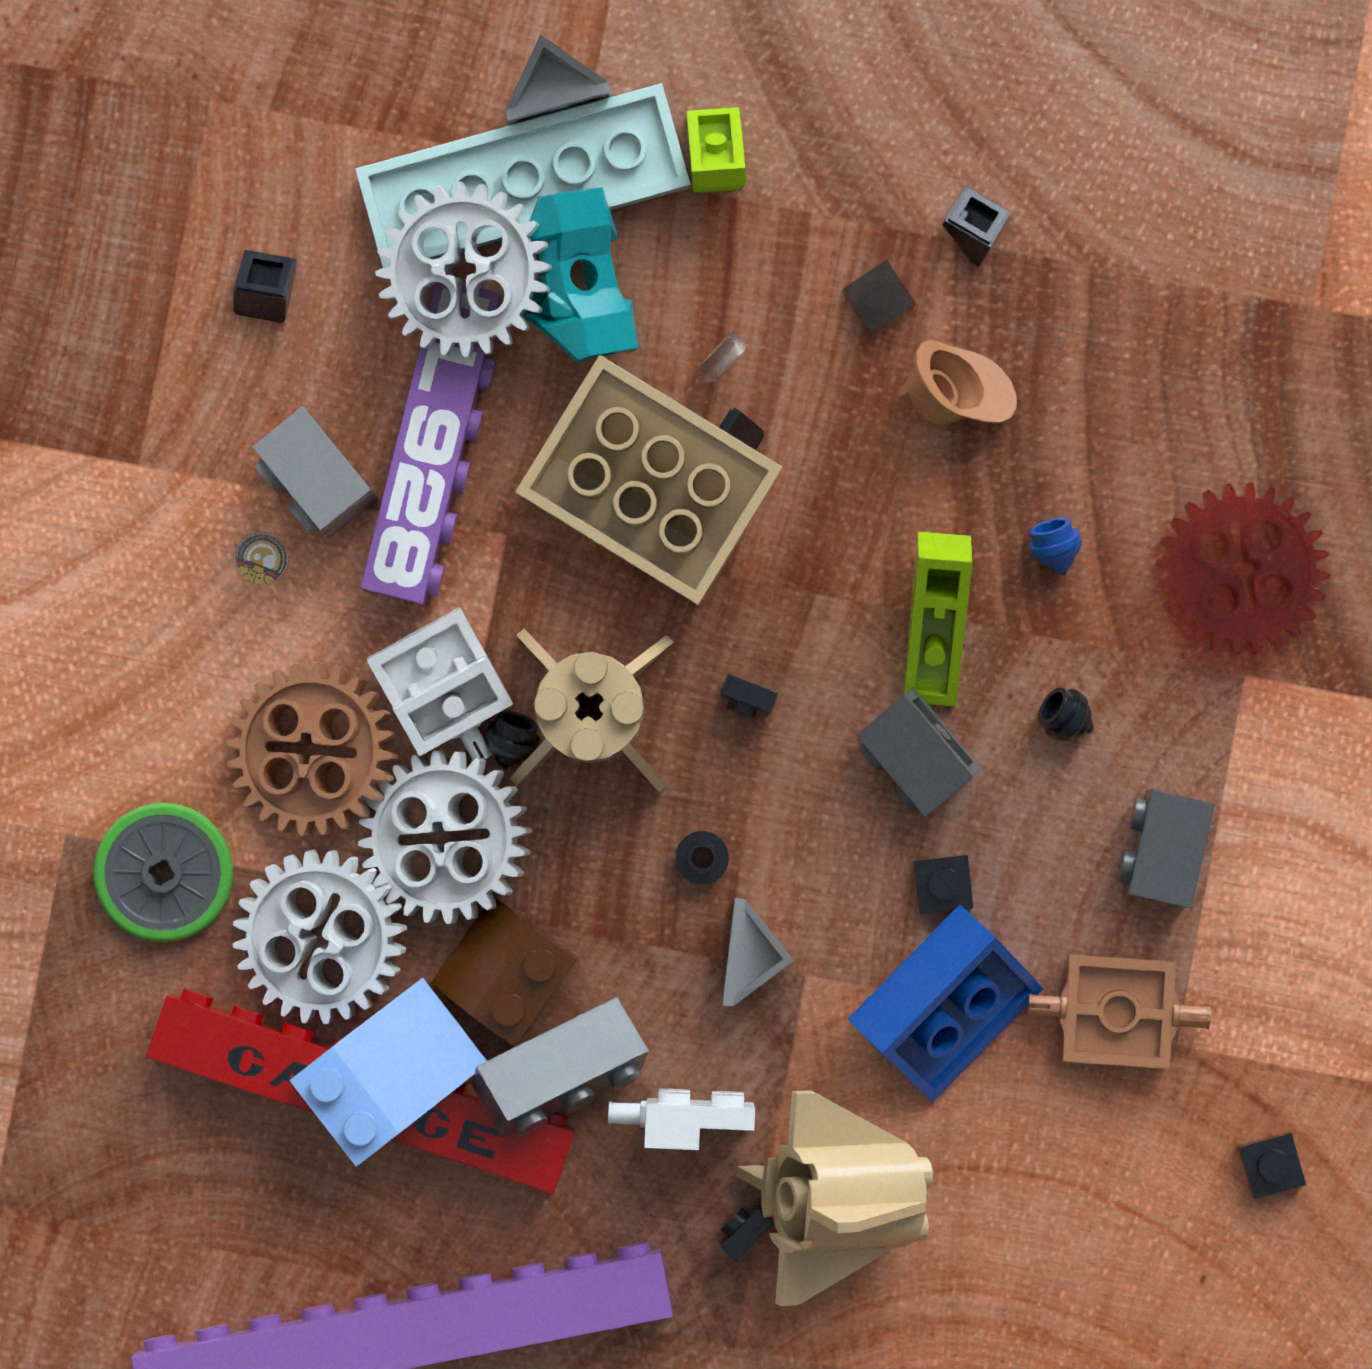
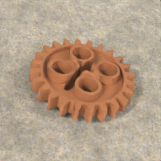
[226,663,399,837]

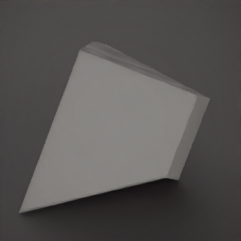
[505,34,611,126]
[722,898,794,1007]

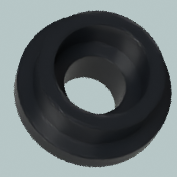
[676,831,729,884]

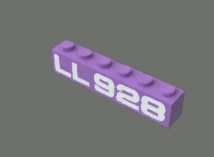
[360,283,502,606]

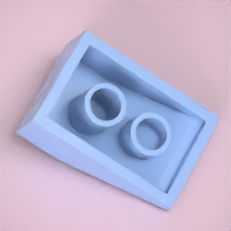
[289,978,487,1167]

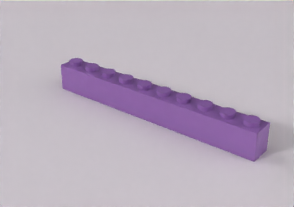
[131,1242,673,1369]

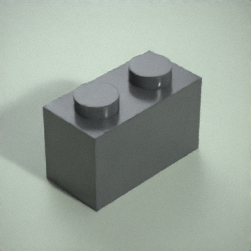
[856,687,982,817]
[1117,789,1215,909]

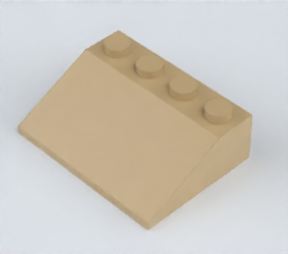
[515,355,783,606]

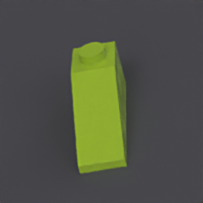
[903,531,972,707]

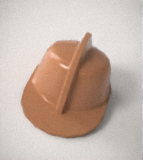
[898,340,1017,426]

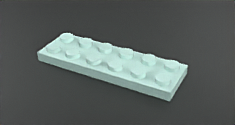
[355,83,691,268]

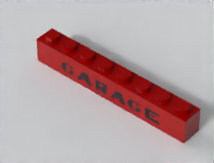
[146,988,576,1194]

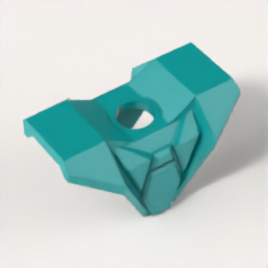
[523,187,639,363]

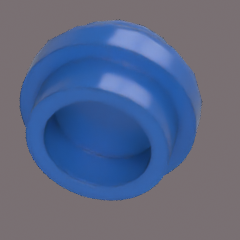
[1028,518,1082,575]

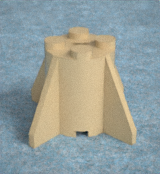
[510,628,674,793]
[736,1091,933,1306]

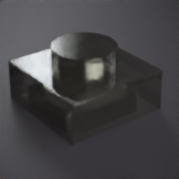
[842,260,916,335]

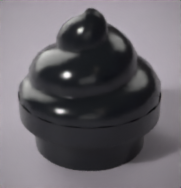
[1038,687,1094,741]
[486,711,540,768]

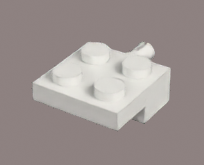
[366,607,513,761]
[608,1089,755,1150]

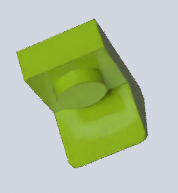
[687,107,746,193]

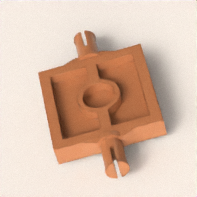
[1027,954,1211,1069]

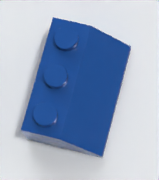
[848,905,1044,1103]

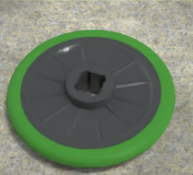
[94,803,233,942]

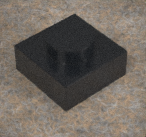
[720,674,778,719]
[914,855,973,914]
[1238,1132,1306,1199]
[720,1204,773,1262]

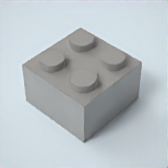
[252,406,379,539]

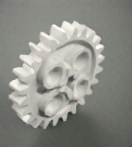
[375,182,552,358]
[358,751,532,924]
[232,849,407,1024]

